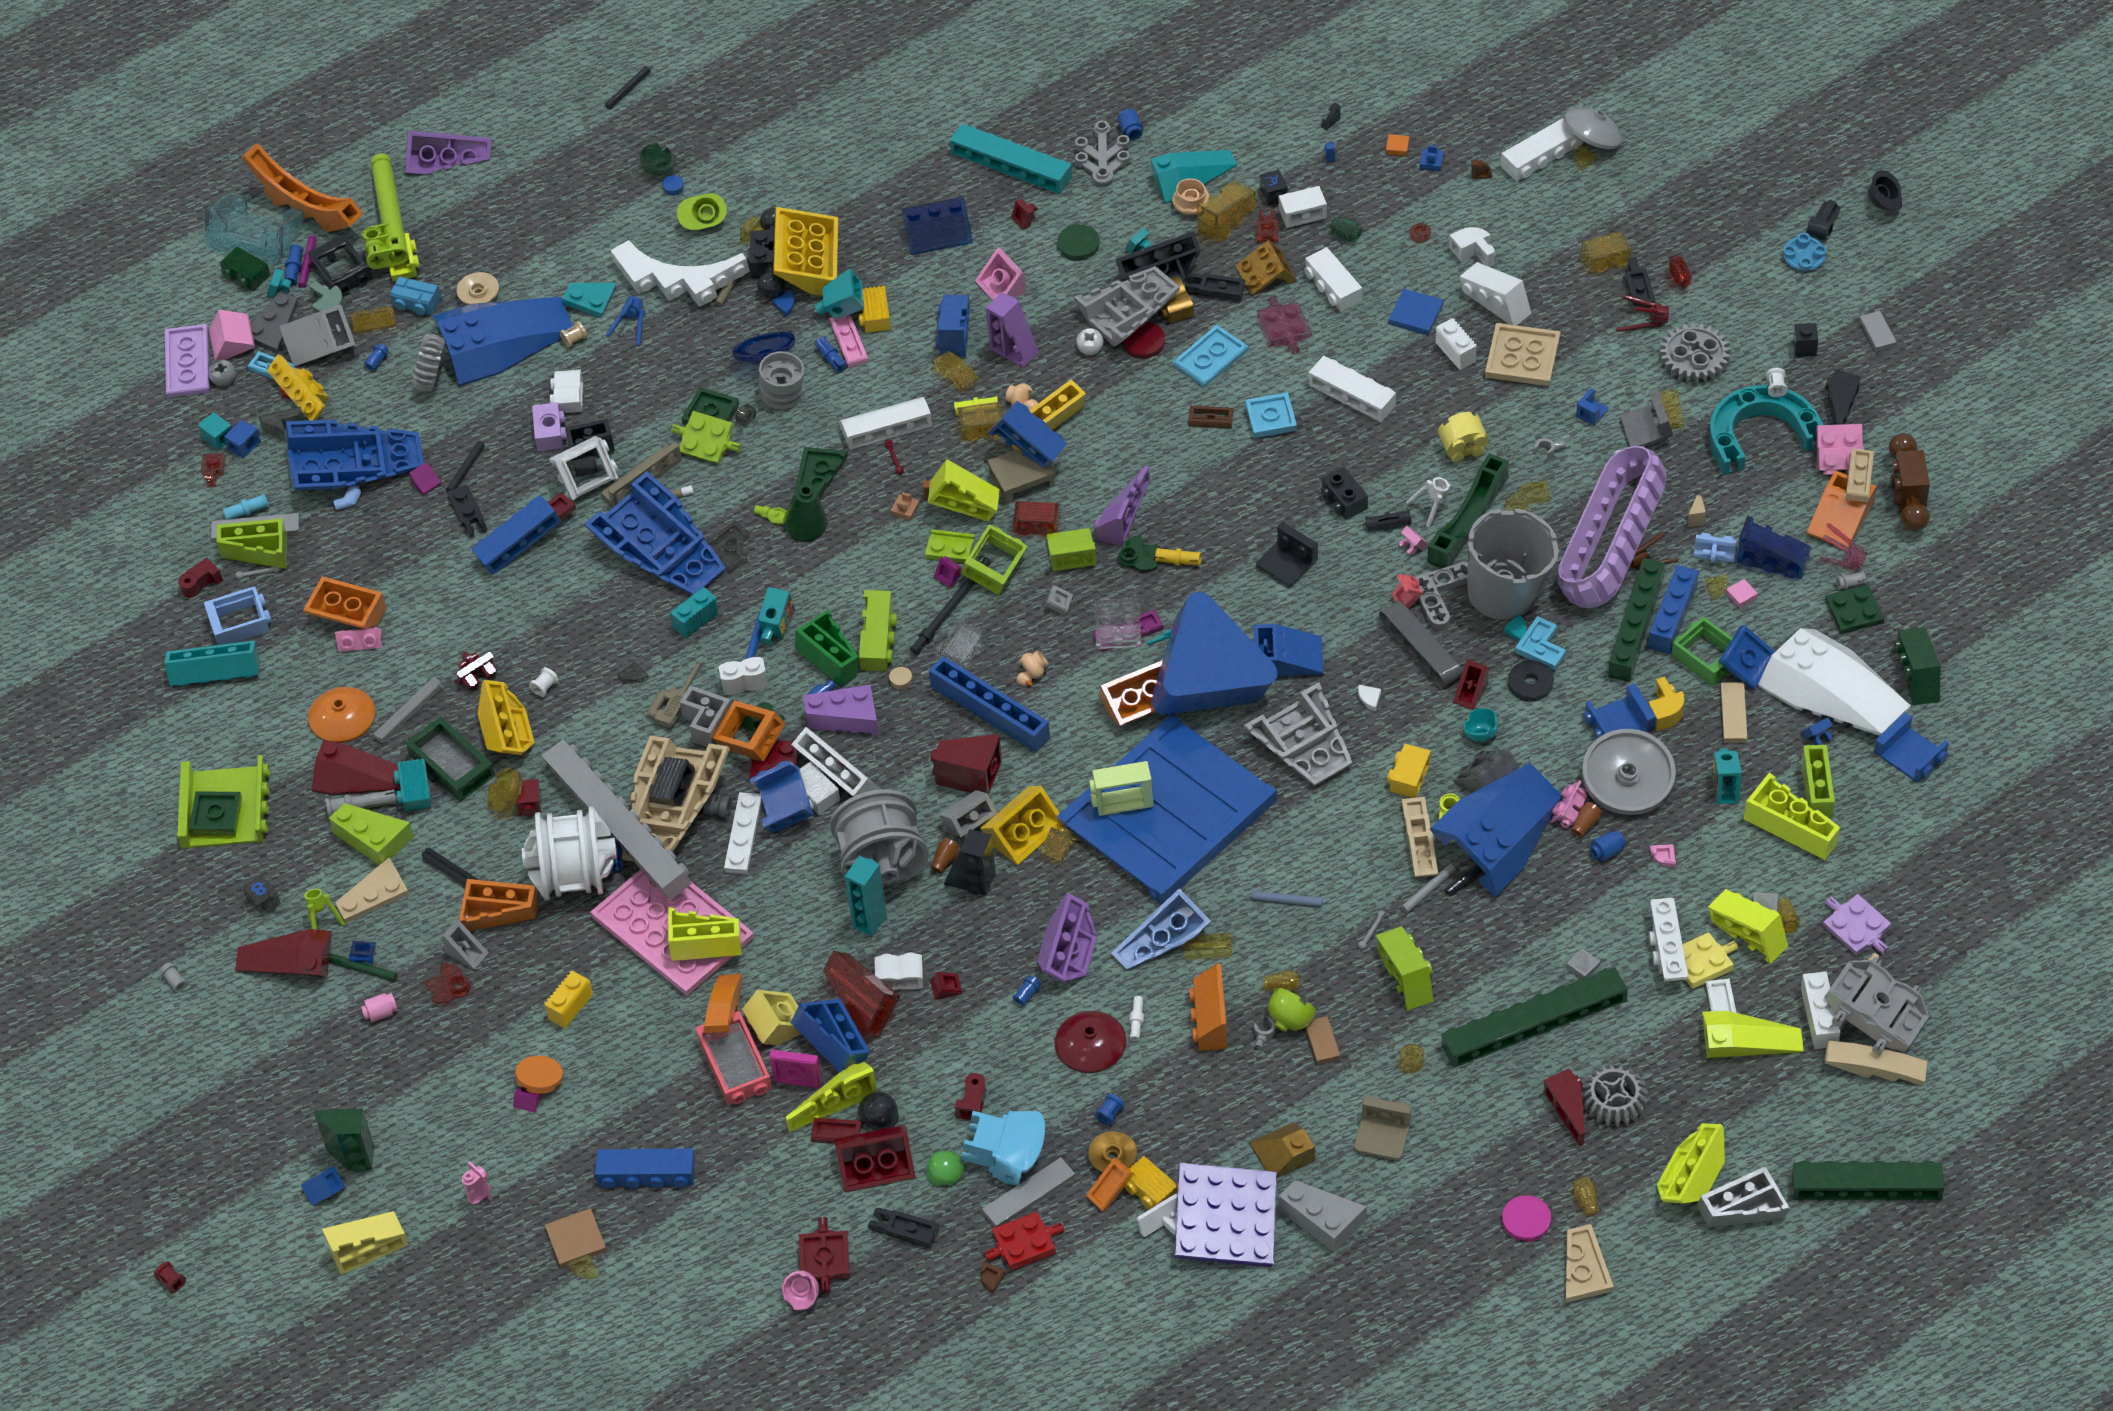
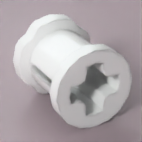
[1766,368,1787,397]
[529,667,559,697]

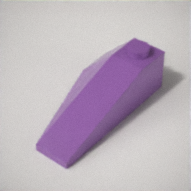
[1094,466,1150,546]

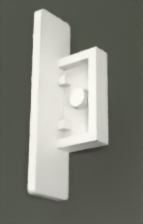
[1649,898,1688,981]
[1137,1193,1177,1237]

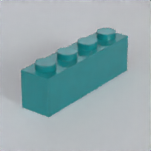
[164,640,260,686]
[845,856,887,937]

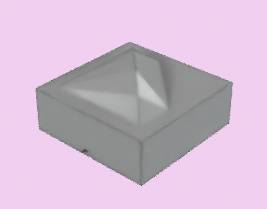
[1045,585,1073,615]
[1753,892,1778,911]
[1566,949,1600,978]

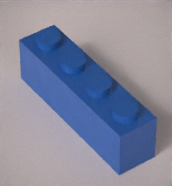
[471,495,562,575]
[1648,565,1699,654]
[595,1148,696,1188]

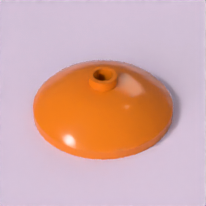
[308,687,376,743]

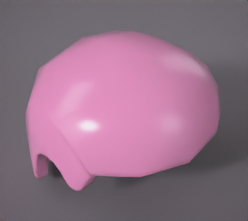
[782,1270,819,1310]

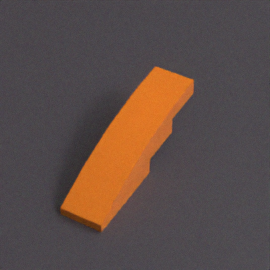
[704,974,743,1033]

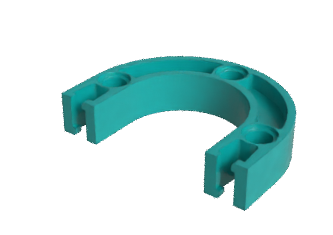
[1709,385,1824,475]

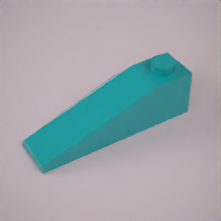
[1150,150,1237,204]

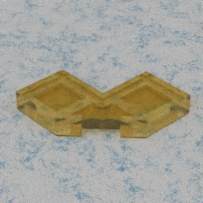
[1505,481,1550,512]

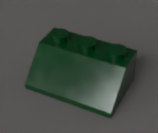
[314,1108,374,1173]

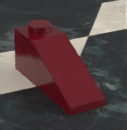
[1543,1068,1585,1147]

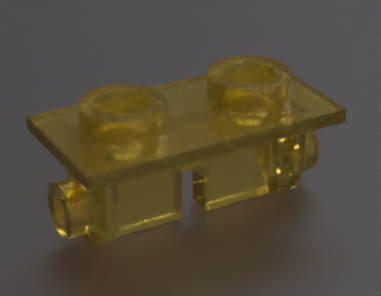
[350,305,396,333]

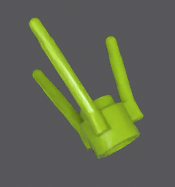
[304,888,345,930]

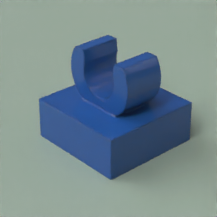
[1420,145,1444,171]
[1801,718,1833,745]

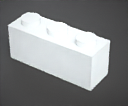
[1304,247,1362,312]
[1801,972,1840,1049]

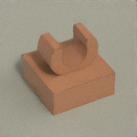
[891,492,920,521]

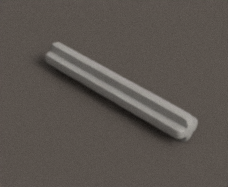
[374,677,442,743]

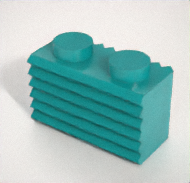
[670,587,718,638]
[394,758,431,811]

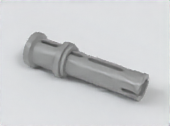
[325,789,397,817]

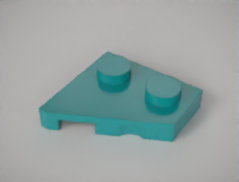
[562,282,616,318]

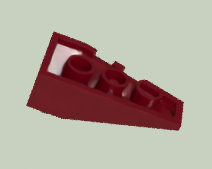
[312,740,401,795]
[235,929,332,977]

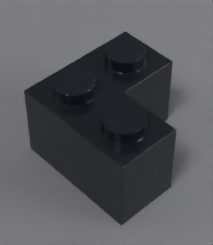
[565,418,615,477]

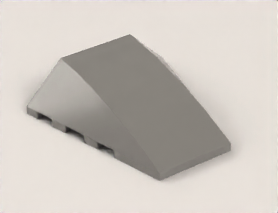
[1074,266,1180,346]
[1244,682,1352,786]

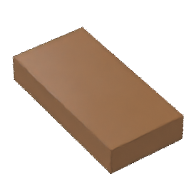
[1305,1016,1340,1065]

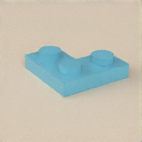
[1515,616,1566,671]

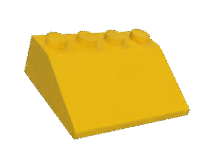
[773,207,838,296]

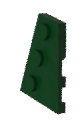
[793,447,848,498]

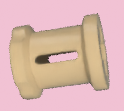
[559,321,588,348]

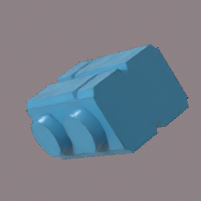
[390,277,441,315]

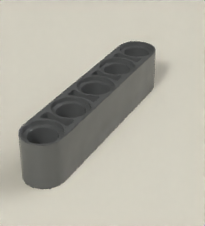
[1379,601,1462,688]

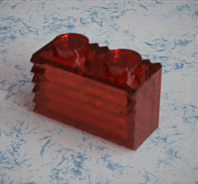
[1013,501,1061,536]

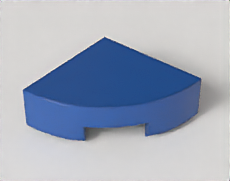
[1325,142,1335,162]
[773,290,795,317]

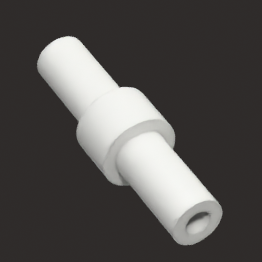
[1129,996,1144,1041]

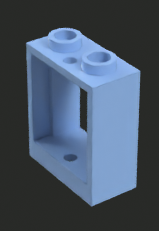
[204,586,272,645]

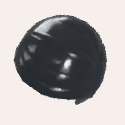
[858,1091,899,1131]

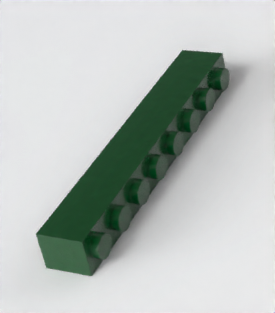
[1441,967,1628,1068]

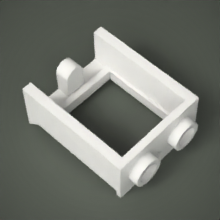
[549,436,618,501]

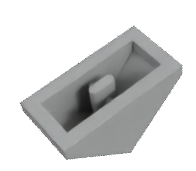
[442,920,489,969]

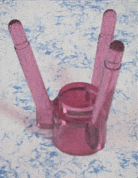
[1820,523,1868,570]

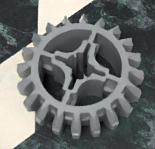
[412,334,445,392]
[1582,1064,1647,1127]

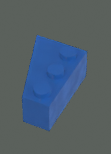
[936,295,970,357]

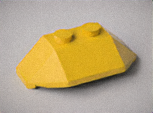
[478,680,535,755]

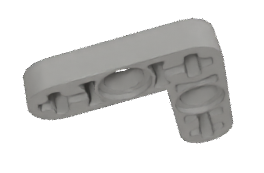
[1416,562,1468,630]

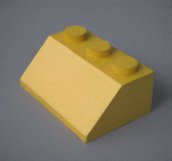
[980,786,1063,865]

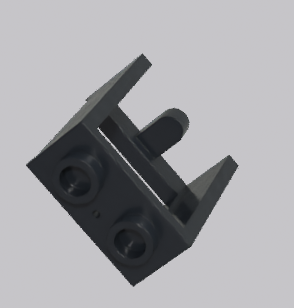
[308,234,372,295]

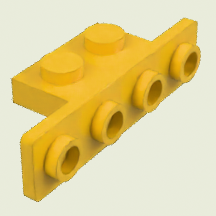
[267,355,329,420]

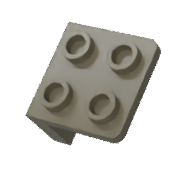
[1354,1096,1412,1161]

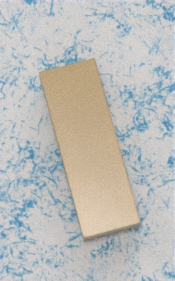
[1846,448,1874,503]
[1721,683,1747,743]

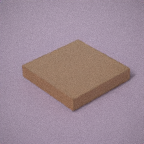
[545,1208,607,1268]

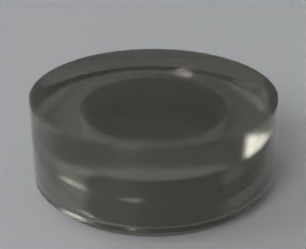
[735,404,756,427]

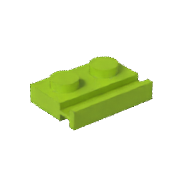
[925,529,975,564]

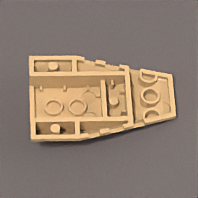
[622,736,730,862]

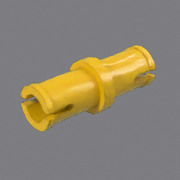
[1155,548,1202,566]

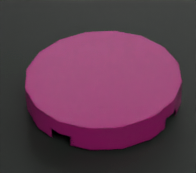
[1502,1196,1551,1242]

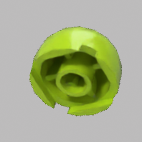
[1268,988,1317,1032]

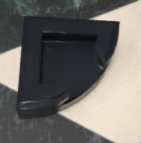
[1321,102,1341,131]

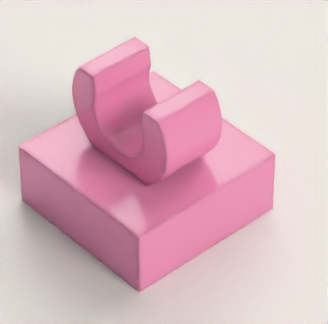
[1399,526,1429,555]

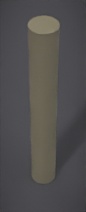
[715,256,749,307]

